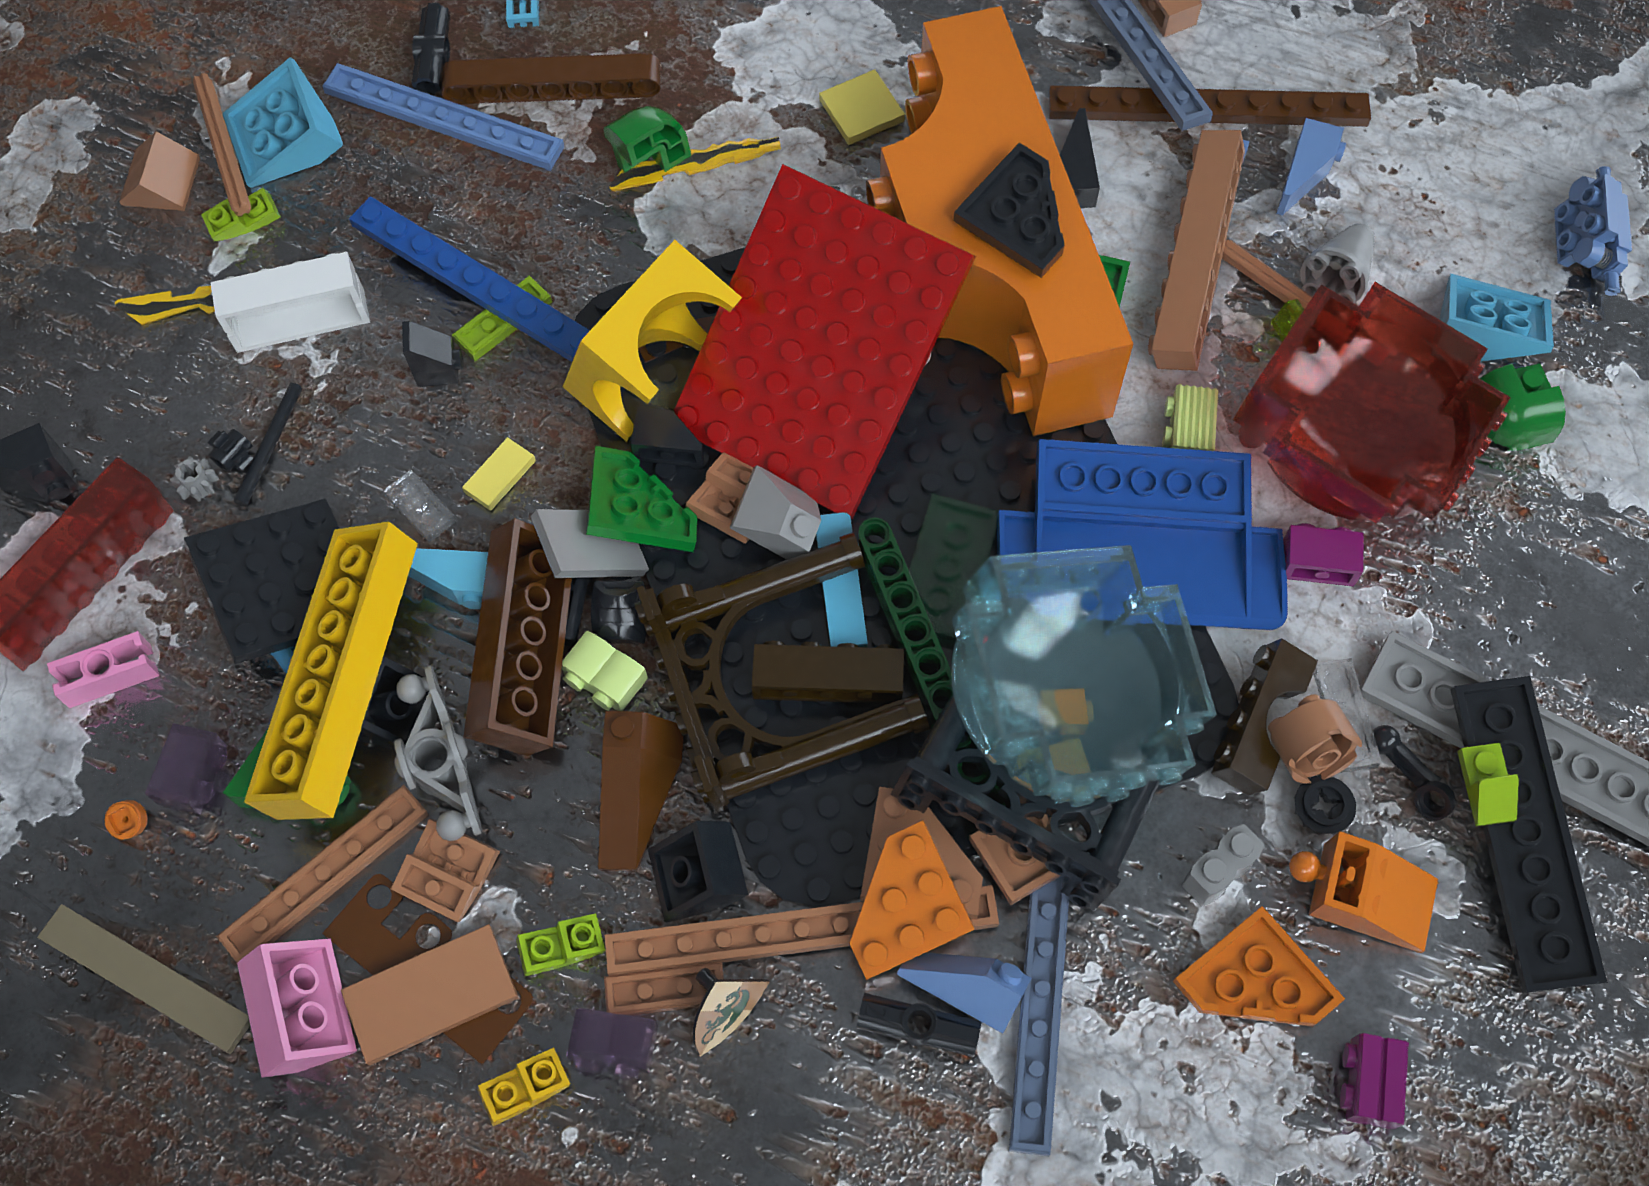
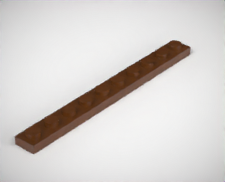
[1049,85,1371,127]

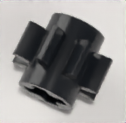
[207,429,254,472]

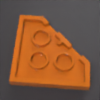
[849,819,975,980]
[1173,906,1345,1027]

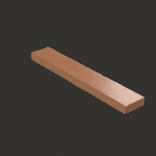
[216,784,429,962]

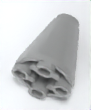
[1300,223,1374,310]

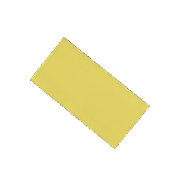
[462,437,536,511]

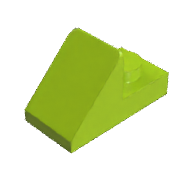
[1457,743,1519,827]

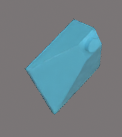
[222,57,343,188]
[1434,274,1554,363]

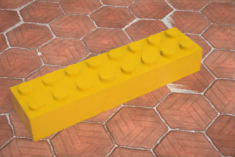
[244,521,418,820]

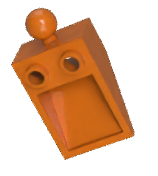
[1289,831,1438,953]

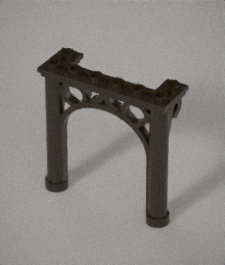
[635,532,930,813]

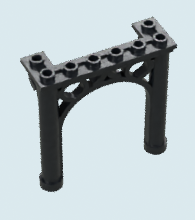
[891,594,1201,911]

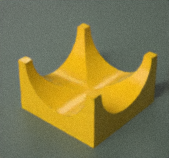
[563,240,742,442]

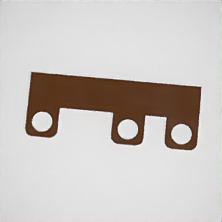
[322,874,533,1065]

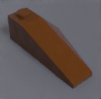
[598,711,684,871]

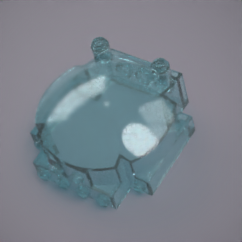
[951,545,1217,807]

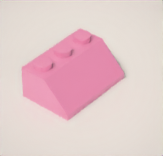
[237,939,357,1078]

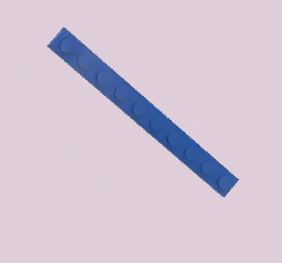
[349,196,590,362]

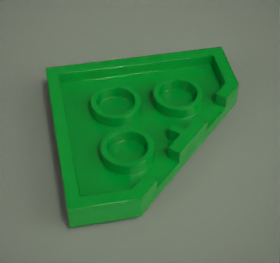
[586,446,697,552]

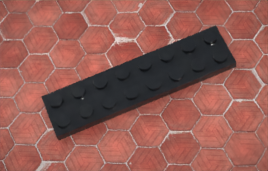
[1451,676,1607,994]

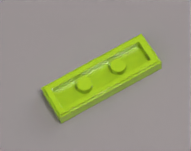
[452,276,552,361]

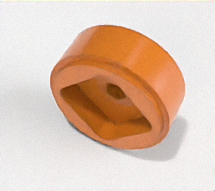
[104,800,147,840]

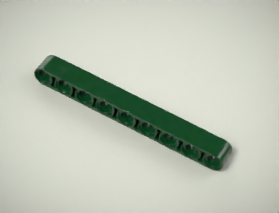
[858,517,1005,806]

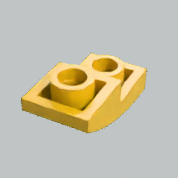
[477,1048,570,1126]

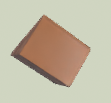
[119,132,200,211]

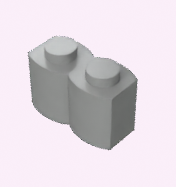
[1182,824,1265,906]

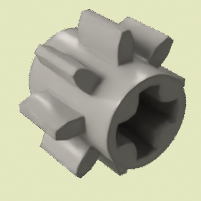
[170,456,219,502]

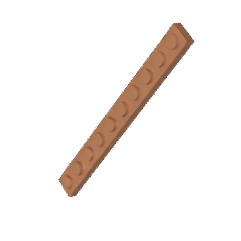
[605,885,999,976]

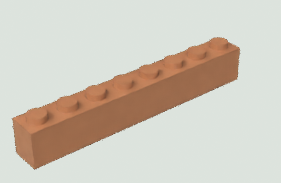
[1148,130,1245,371]

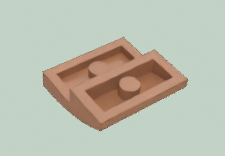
[686,452,753,544]
[391,819,500,922]

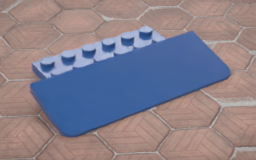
[997,439,1288,630]

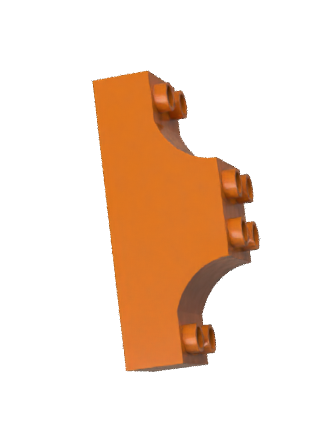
[865,6,1134,436]

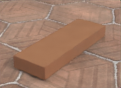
[604,962,724,1019]

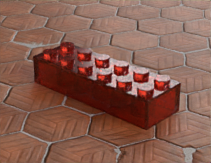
[0,457,174,672]

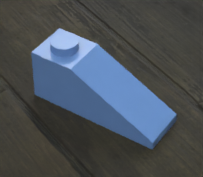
[1276,118,1346,215]
[896,952,1031,1034]

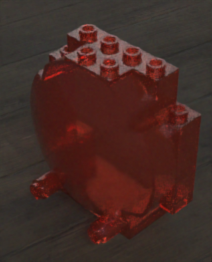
[1232,282,1511,524]

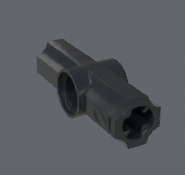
[412,3,451,96]
[856,993,982,1058]

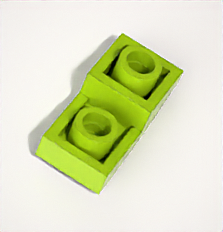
[201,187,281,241]
[516,914,606,977]

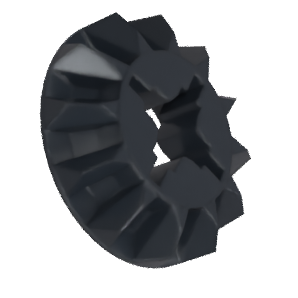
[1294,775,1356,836]

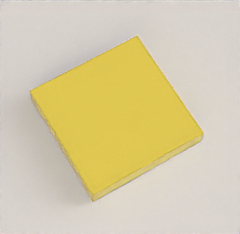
[819,69,905,145]

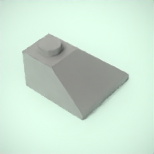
[730,465,821,560]

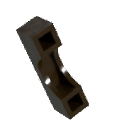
[1211,638,1318,795]

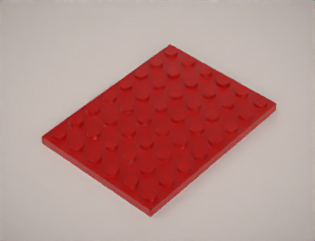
[673,164,976,519]

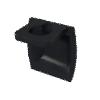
[591,576,647,644]

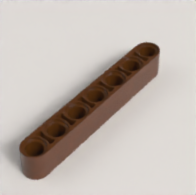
[442,53,660,104]

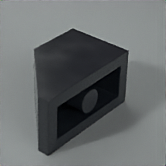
[402,321,464,387]
[631,406,705,468]

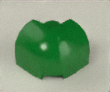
[603,106,692,173]
[1462,363,1566,451]

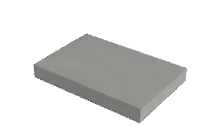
[530,509,649,578]

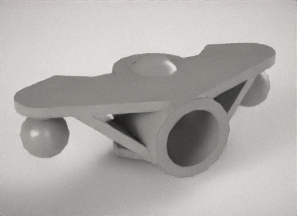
[394,665,483,841]

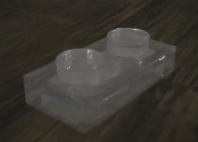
[383,469,457,543]

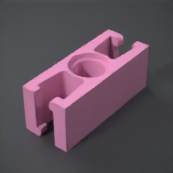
[47,631,159,708]

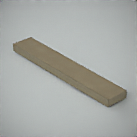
[37,904,250,1054]

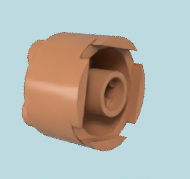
[1268,694,1362,784]

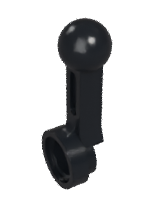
[1369,725,1456,821]

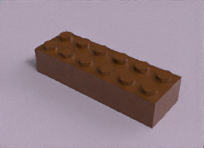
[463,518,572,756]

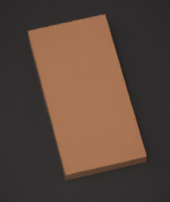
[341,924,519,1066]

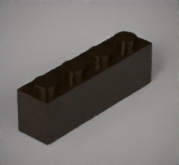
[752,641,904,704]

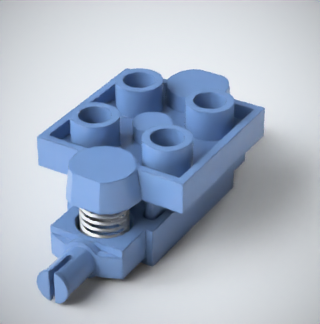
[1554,166,1632,296]

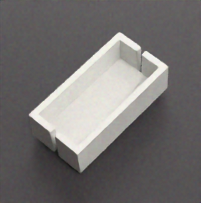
[210,252,370,353]

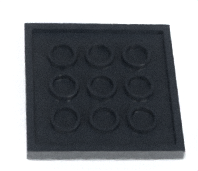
[184,498,340,664]

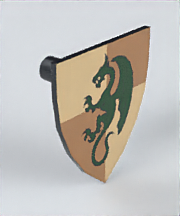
[693,968,770,1057]

